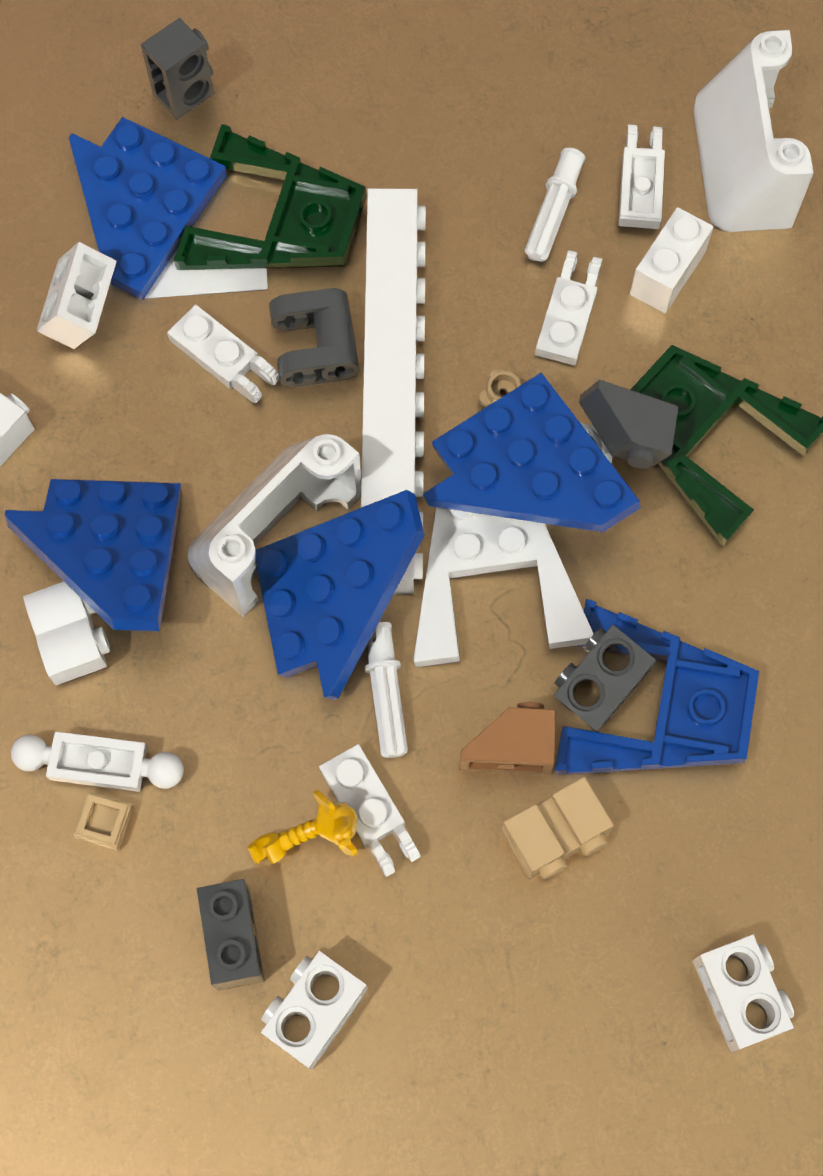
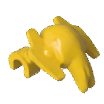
[247,790,358,864]

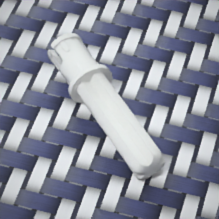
[525,148,586,262]
[365,622,408,758]

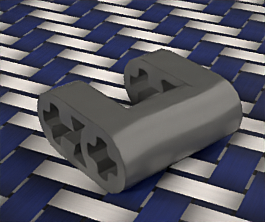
[269,288,359,387]

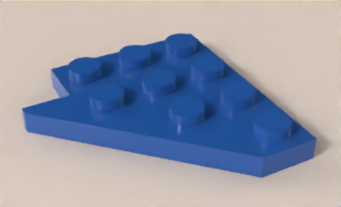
[69,117,227,300]
[423,372,641,532]
[5,479,182,631]
[255,490,425,700]

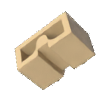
[501,777,614,880]

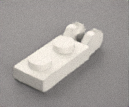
[618,125,665,229]
[535,250,603,366]
[167,304,279,404]
[319,744,421,877]

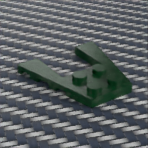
[174,124,367,270]
[630,345,823,546]

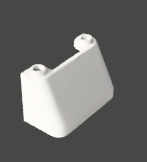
[693,30,814,232]
[187,434,362,617]

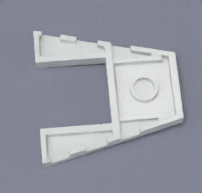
[414,507,593,668]

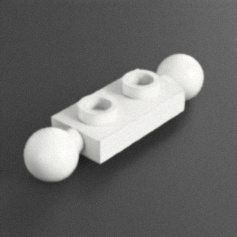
[11,731,184,792]

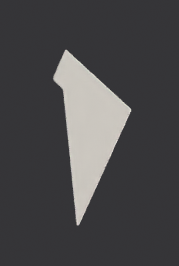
[145,226,268,299]

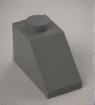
[579,379,678,469]

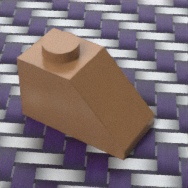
[459,702,555,774]

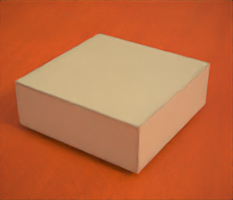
[72,791,134,851]

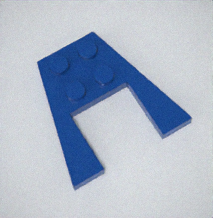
[555,599,759,775]

